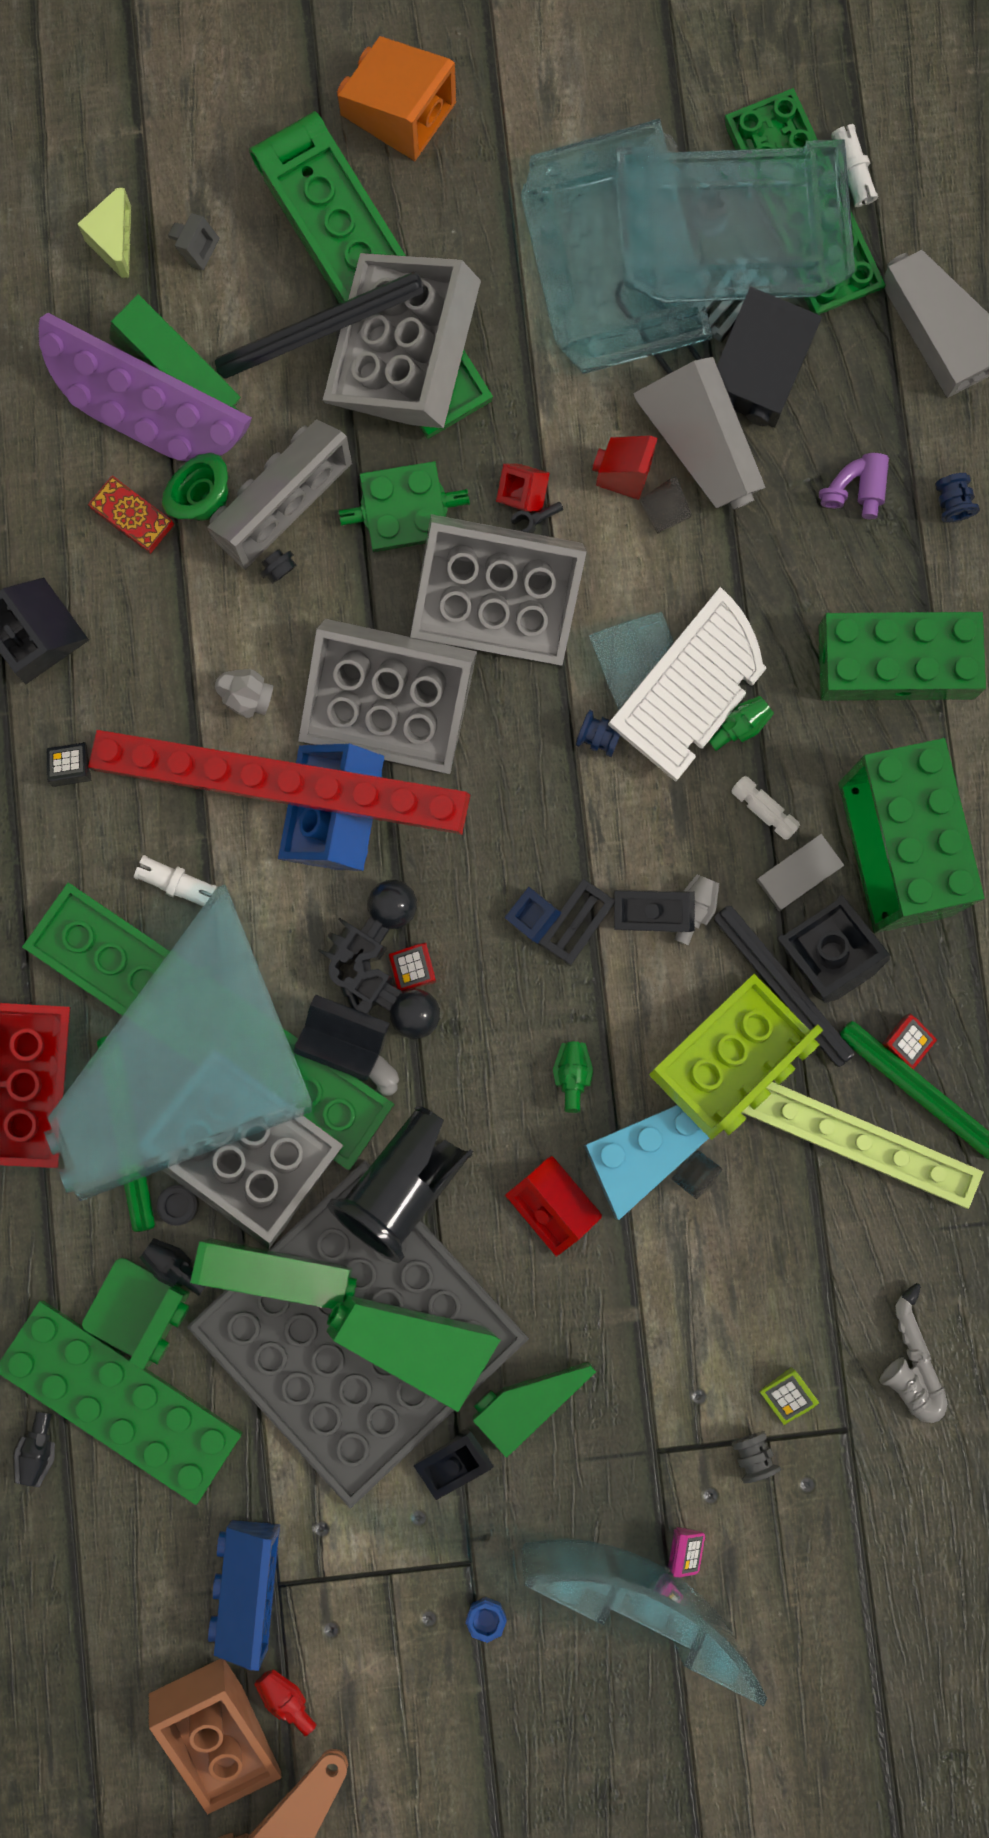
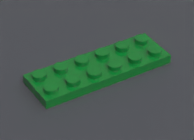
[0,1300,243,1505]

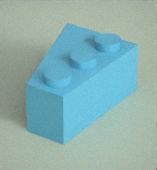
[584,1105,709,1220]

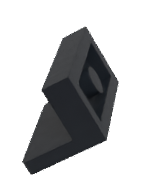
[293,994,390,1081]

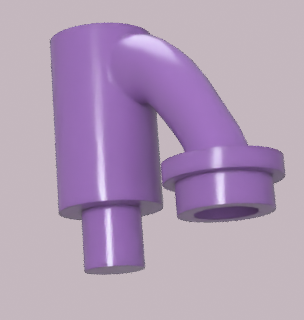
[819,453,889,519]

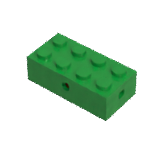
[818,612,986,701]

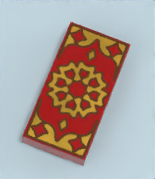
[88,476,174,554]

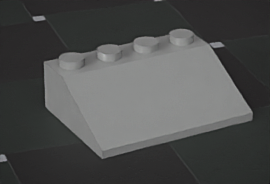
[323,253,481,428]
[410,514,587,665]
[298,619,477,774]
[139,1050,343,1250]

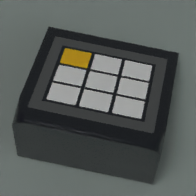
[47,742,92,787]

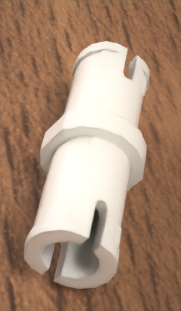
[831,124,878,207]
[134,855,217,909]

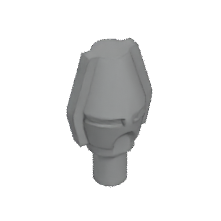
[674,874,719,945]

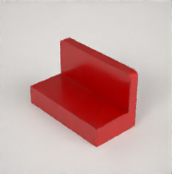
[505,1156,602,1257]

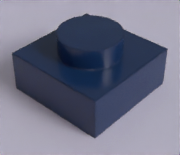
[505,887,562,944]

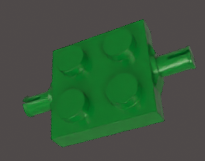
[339,461,470,552]

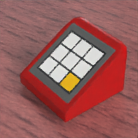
[389,942,437,992]
[882,1013,937,1069]

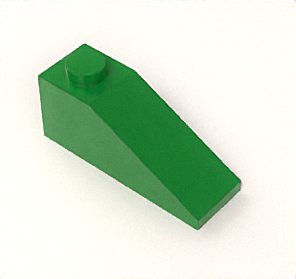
[473,1362,596,1458]

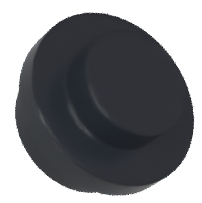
[260,549,297,584]

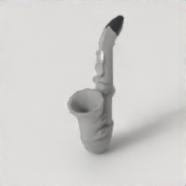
[879,1283,948,1423]

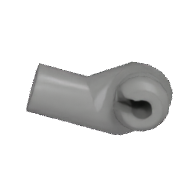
[369,1056,399,1096]

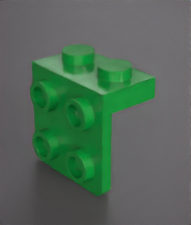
[82,1258,190,1370]

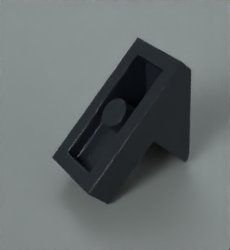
[414,1428,494,1500]

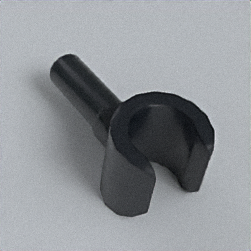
[511,502,563,534]

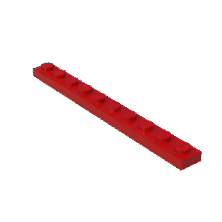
[88,730,471,835]

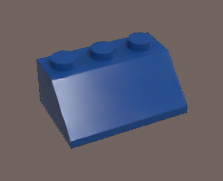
[278,743,384,871]
[208,1520,280,1671]

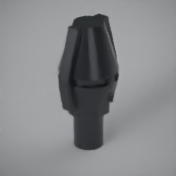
[139,1238,206,1296]
[13,1411,55,1487]

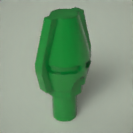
[708,696,774,751]
[553,1041,593,1113]

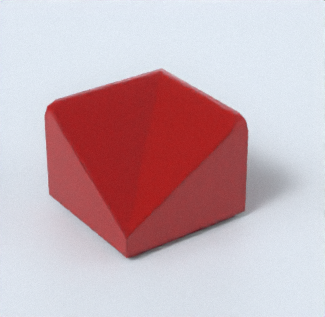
[496,464,550,511]

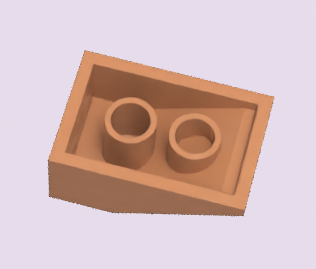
[149,1658,282,1815]

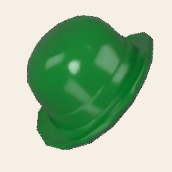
[162,452,229,521]

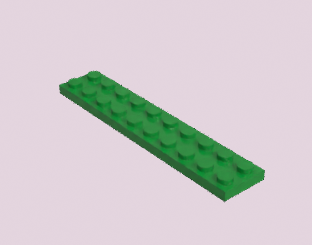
[22,882,395,1171]

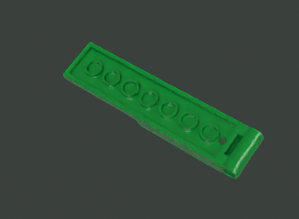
[249,111,493,440]

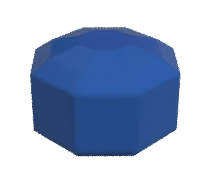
[466,1597,507,1643]

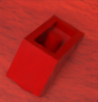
[592,436,658,500]

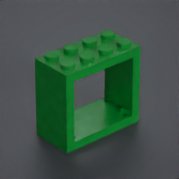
[838,738,985,933]

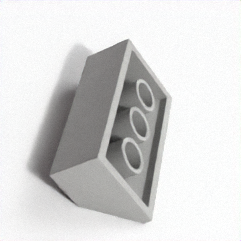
[207,419,352,570]

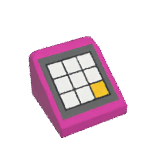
[668,1527,705,1578]

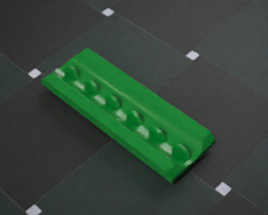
[724,88,886,315]

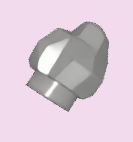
[215,669,274,718]

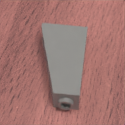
[883,250,989,398]
[633,357,766,510]

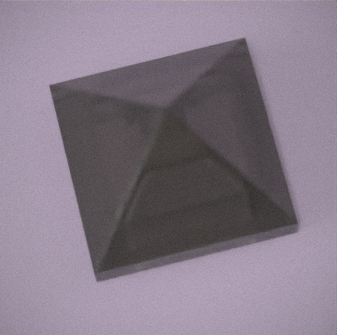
[671,1149,723,1200]

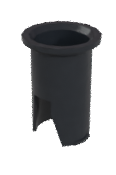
[327,1106,474,1263]

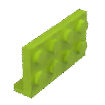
[649,974,823,1140]

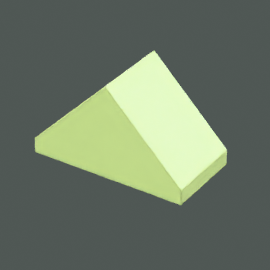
[78,188,131,278]

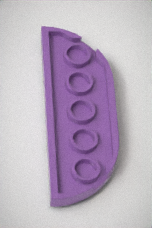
[39,313,252,462]

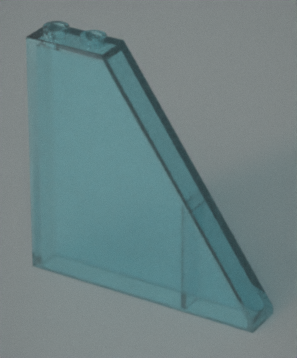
[44,885,313,1202]

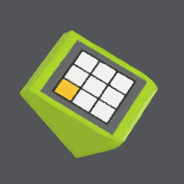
[759,1367,819,1425]

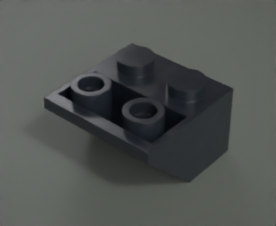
[0,577,89,685]

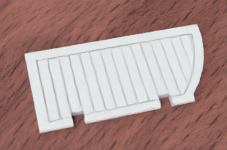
[608,587,766,781]

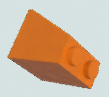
[337,36,456,162]

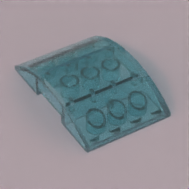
[521,1539,768,1706]

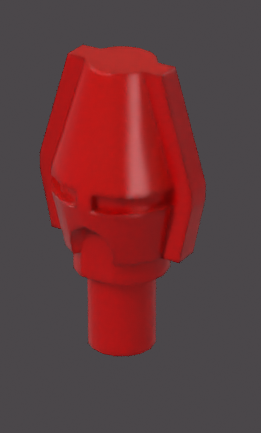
[254,1669,317,1737]

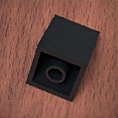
[717,286,823,428]

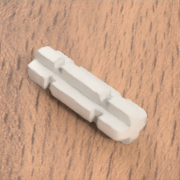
[732,776,800,840]

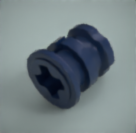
[935,473,980,523]
[575,710,620,757]

